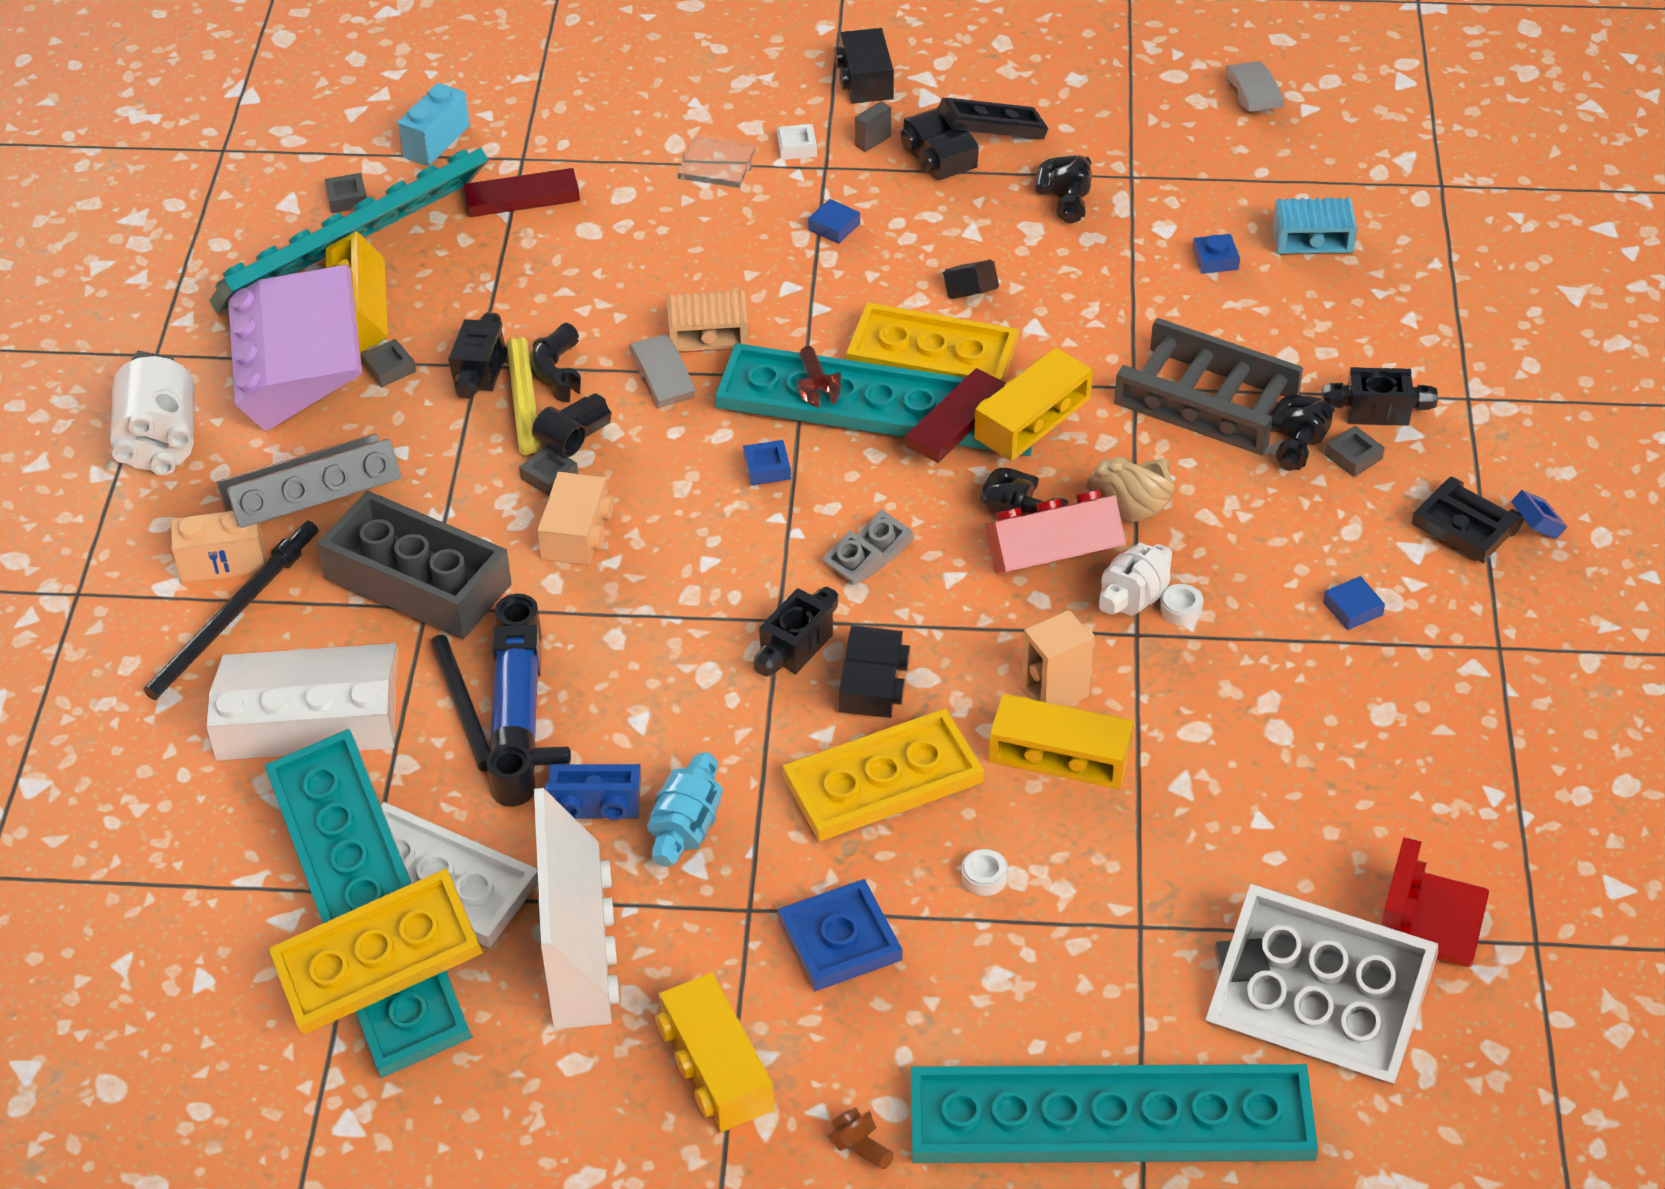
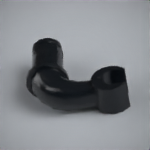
[530,323,581,402]

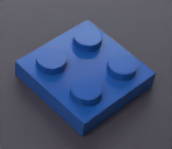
[778,879,902,992]

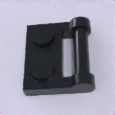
[1411,476,1524,563]

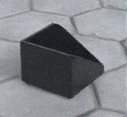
[943,259,999,299]

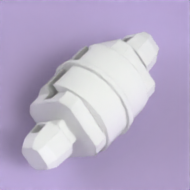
[1099,542,1172,616]

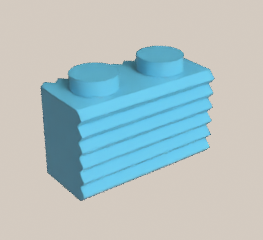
[397,83,471,166]
[1273,197,1357,254]

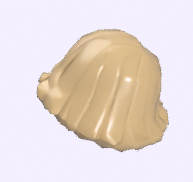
[1086,456,1175,522]

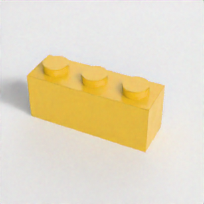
[326,231,388,352]
[974,347,1093,462]
[989,694,1134,789]
[655,972,775,1133]

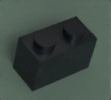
[834,28,894,104]

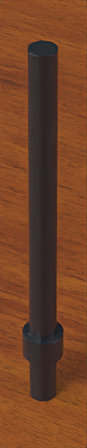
[143,520,319,700]

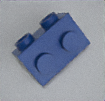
[544,764,641,820]

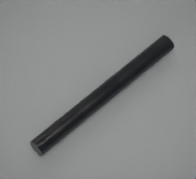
[431,635,490,772]

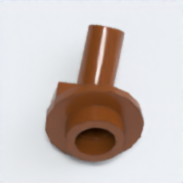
[827,1107,894,1169]

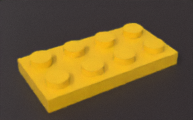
[846,302,1019,381]
[782,708,985,842]
[268,868,483,1035]

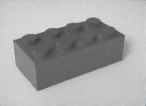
[317,490,512,640]

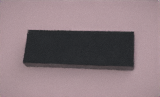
[938,97,1049,139]

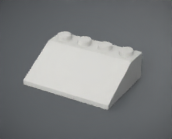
[206,643,398,761]
[534,788,620,1029]
[1205,884,1438,1085]

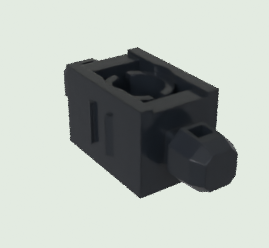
[448,312,508,399]
[1322,367,1438,426]
[753,586,839,677]

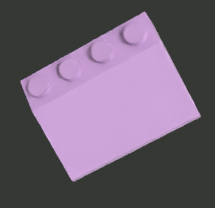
[228,265,362,431]

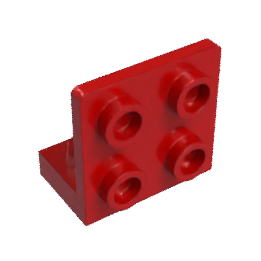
[1381,837,1489,967]

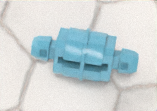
[647,752,723,867]

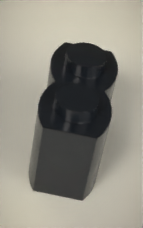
[901,107,979,180]
[839,625,910,718]

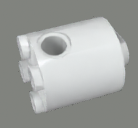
[110,356,195,475]

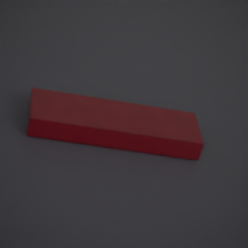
[464,168,580,217]
[905,368,1006,463]

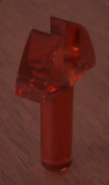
[798,346,841,408]

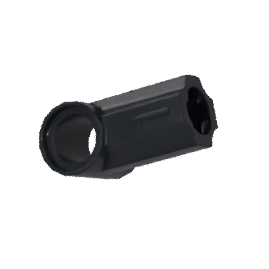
[532,393,612,458]

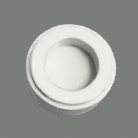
[1159,584,1204,625]
[961,849,1008,896]

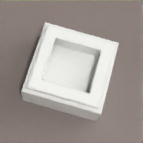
[777,124,817,160]

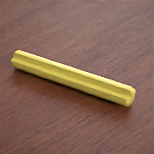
[507,337,541,456]

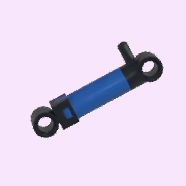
[486,593,571,807]

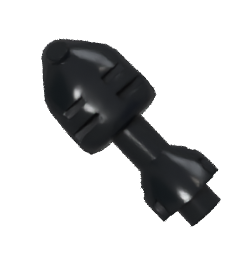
[1035,155,1092,223]
[1270,395,1335,471]
[980,468,1068,515]

